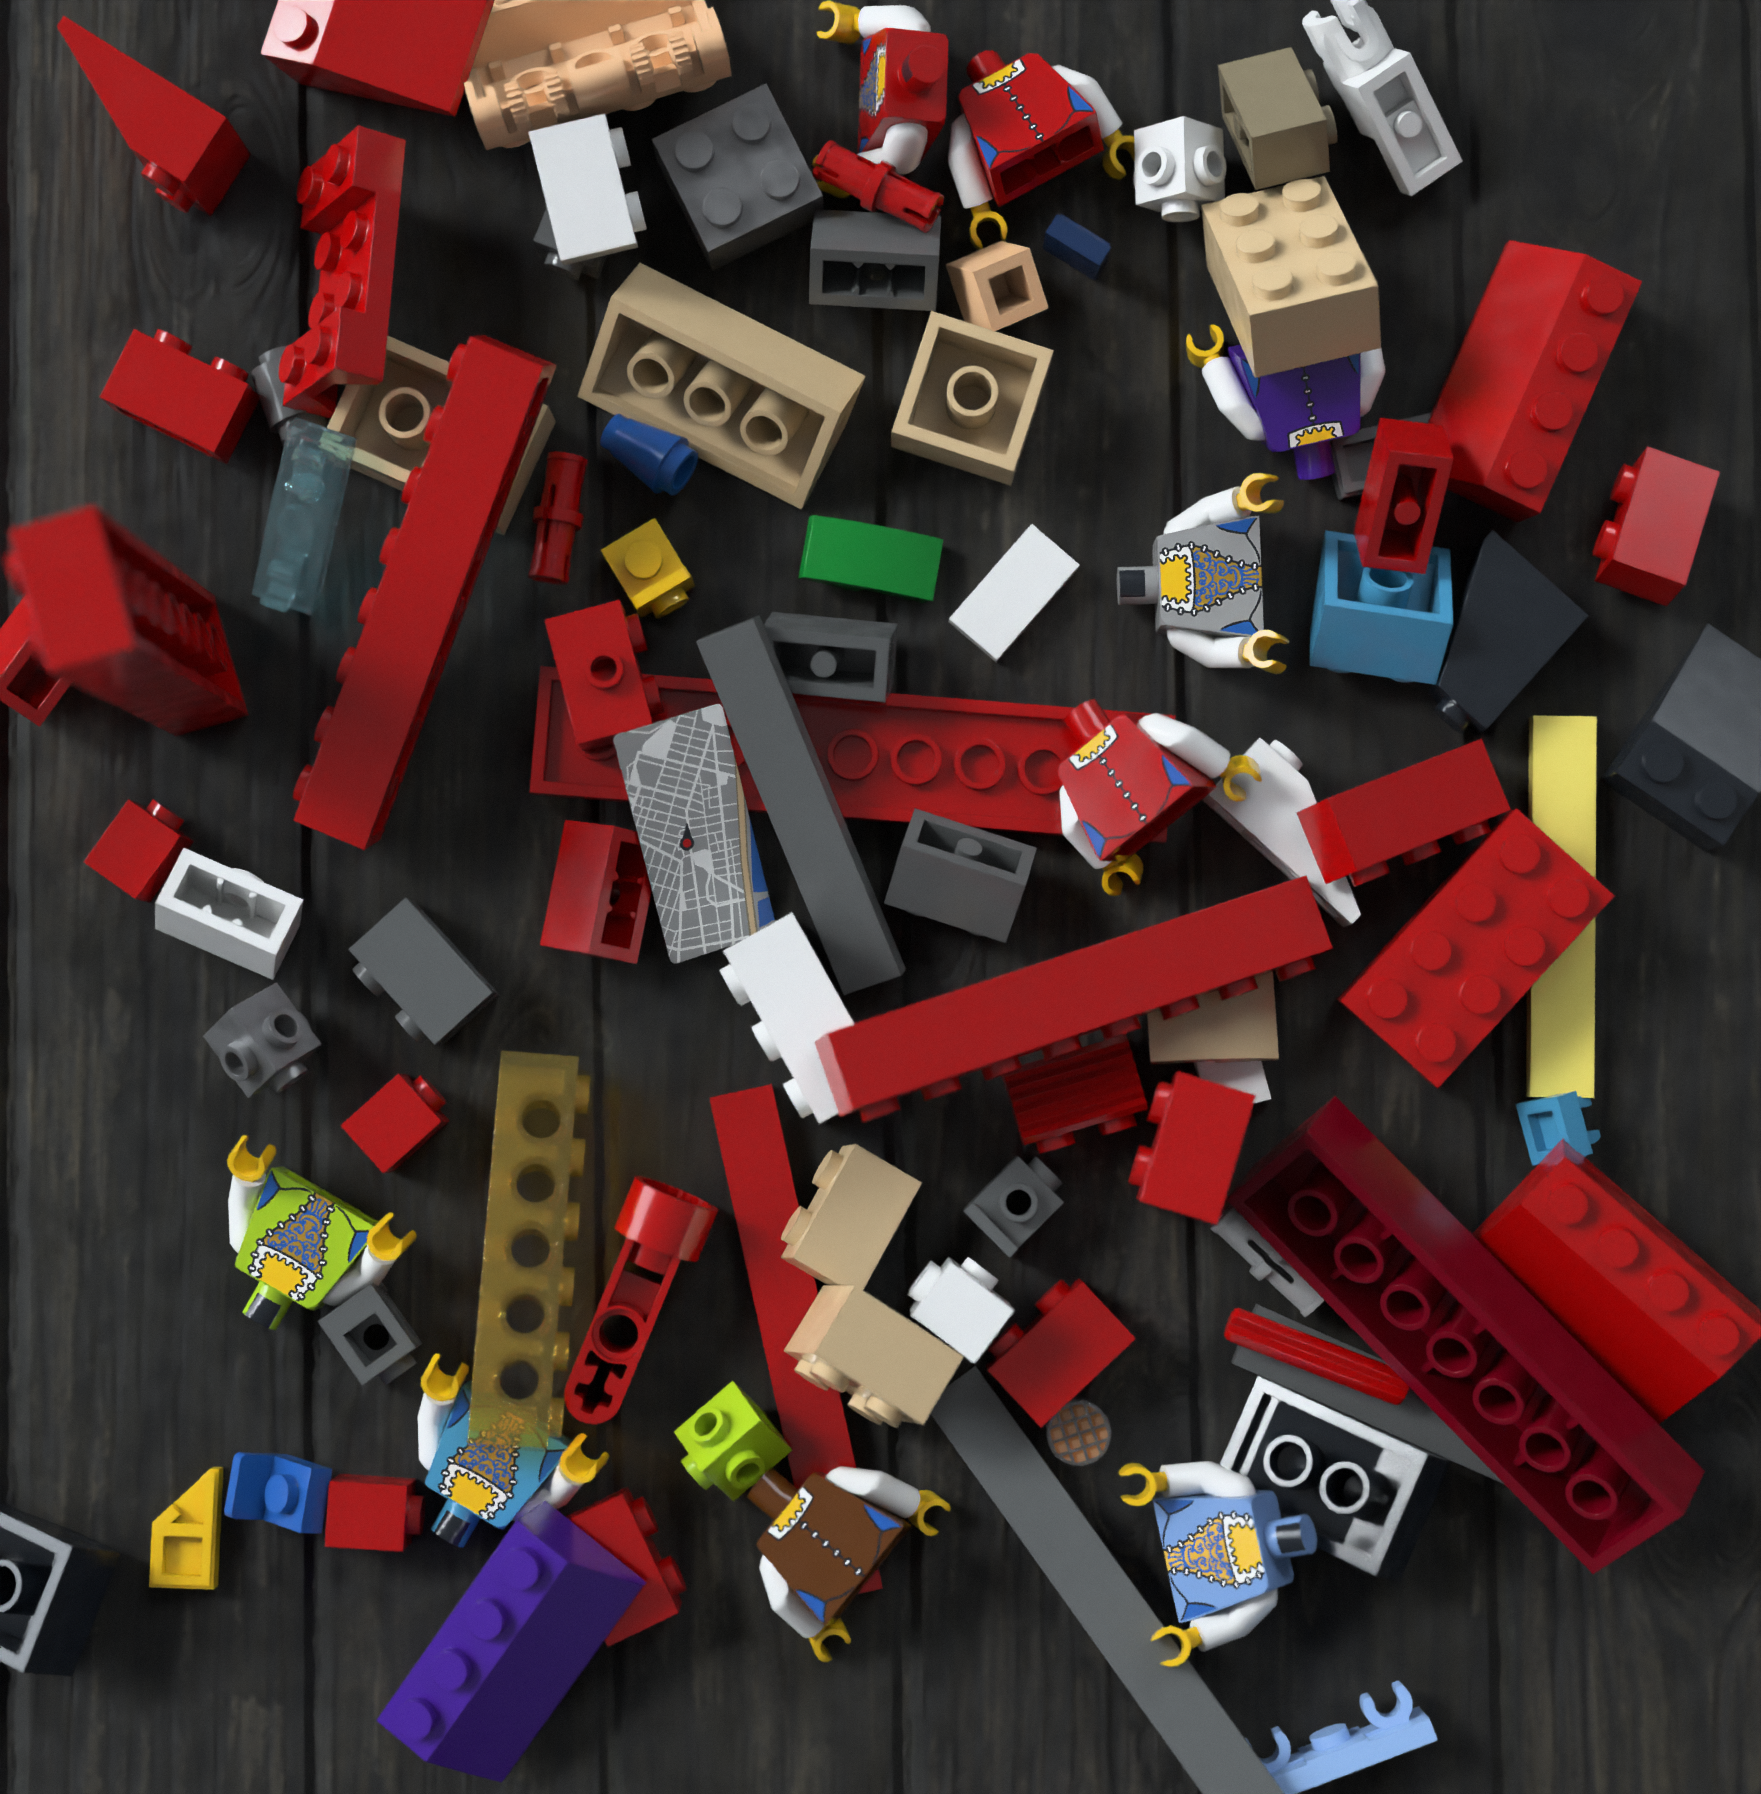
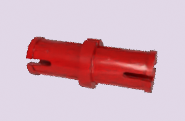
[813,140,944,233]
[528,452,588,585]

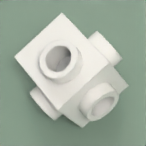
[1133,116,1226,222]

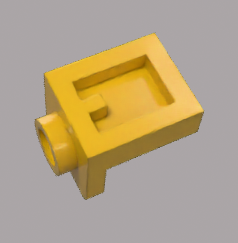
[601,518,695,618]

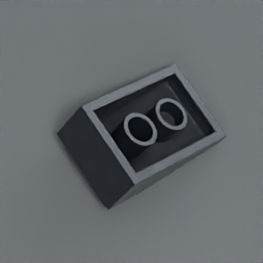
[1600,623,1761,851]
[1220,1376,1451,1581]
[0,1503,121,1676]

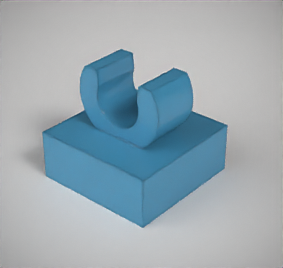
[1516,1091,1601,1166]

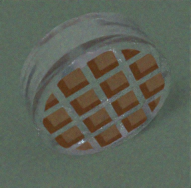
[1046,1399,1111,1466]

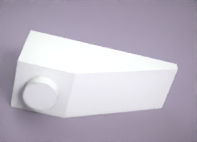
[1202,738,1361,927]

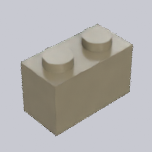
[1218,47,1337,190]

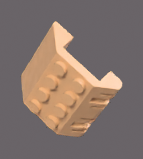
[464,0,732,150]

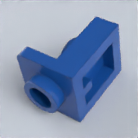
[224,1452,332,1534]

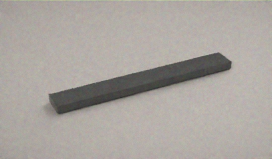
[930,1366,1285,1794]

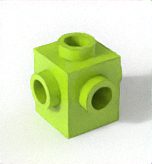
[674,1381,792,1502]

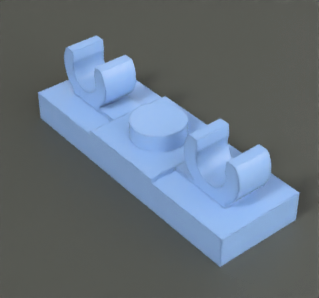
[1245,1681,1437,1794]

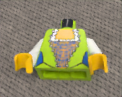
[228,1135,417,1330]

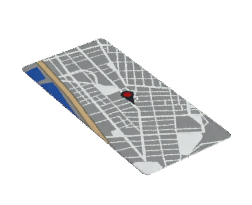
[614,704,775,964]

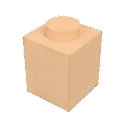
[946,241,1049,331]

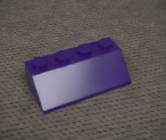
[376,1501,647,1783]

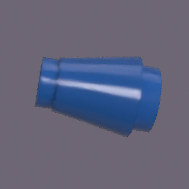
[600,414,698,496]

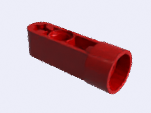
[564,1176,719,1424]

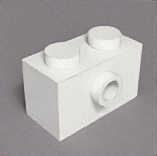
[529,114,647,265]
[155,848,303,980]
[908,1256,1014,1364]

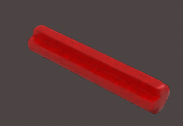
[1224,1308,1410,1405]

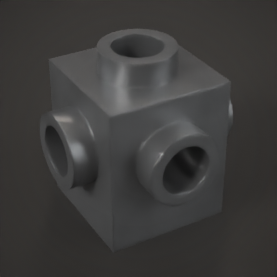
[203,982,322,1098]

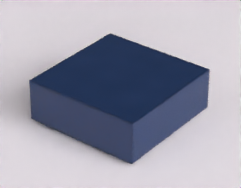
[1042,214,1111,281]

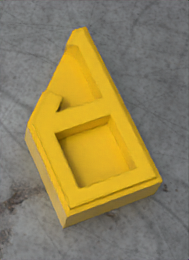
[149,1467,224,1590]

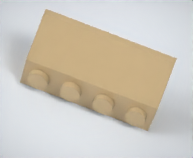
[578,263,866,509]

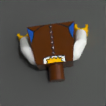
[747,1466,951,1662]

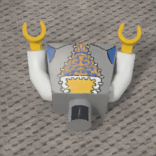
[1117,473,1289,674]

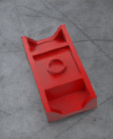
[278,125,406,418]

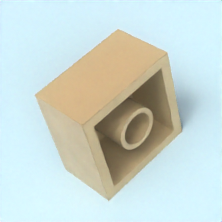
[891,311,1054,486]
[784,1285,964,1428]

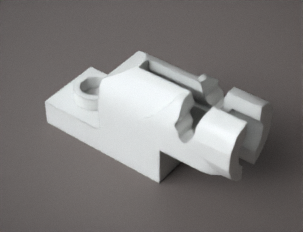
[1302,0,1462,196]

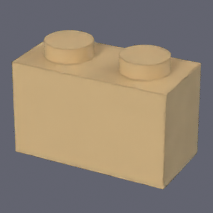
[780,1144,922,1290]

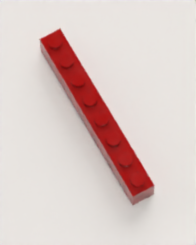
[293,335,557,850]
[814,876,1333,1122]

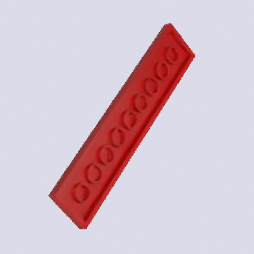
[529,666,1176,844]

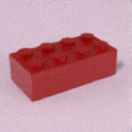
[1337,808,1614,1088]

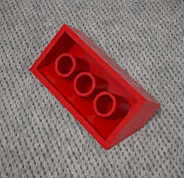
[1427,240,1642,523]

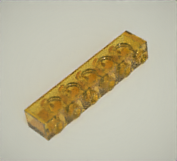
[467,1051,590,1452]

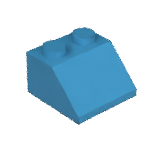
[1310,530,1453,685]

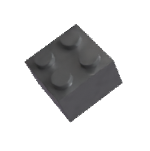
[652,84,824,271]

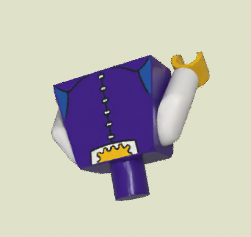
[1186,325,1385,480]

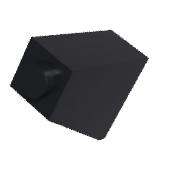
[1428,530,1589,736]

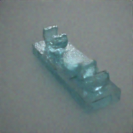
[252,417,357,615]

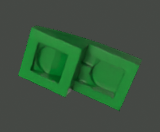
[798,515,943,603]

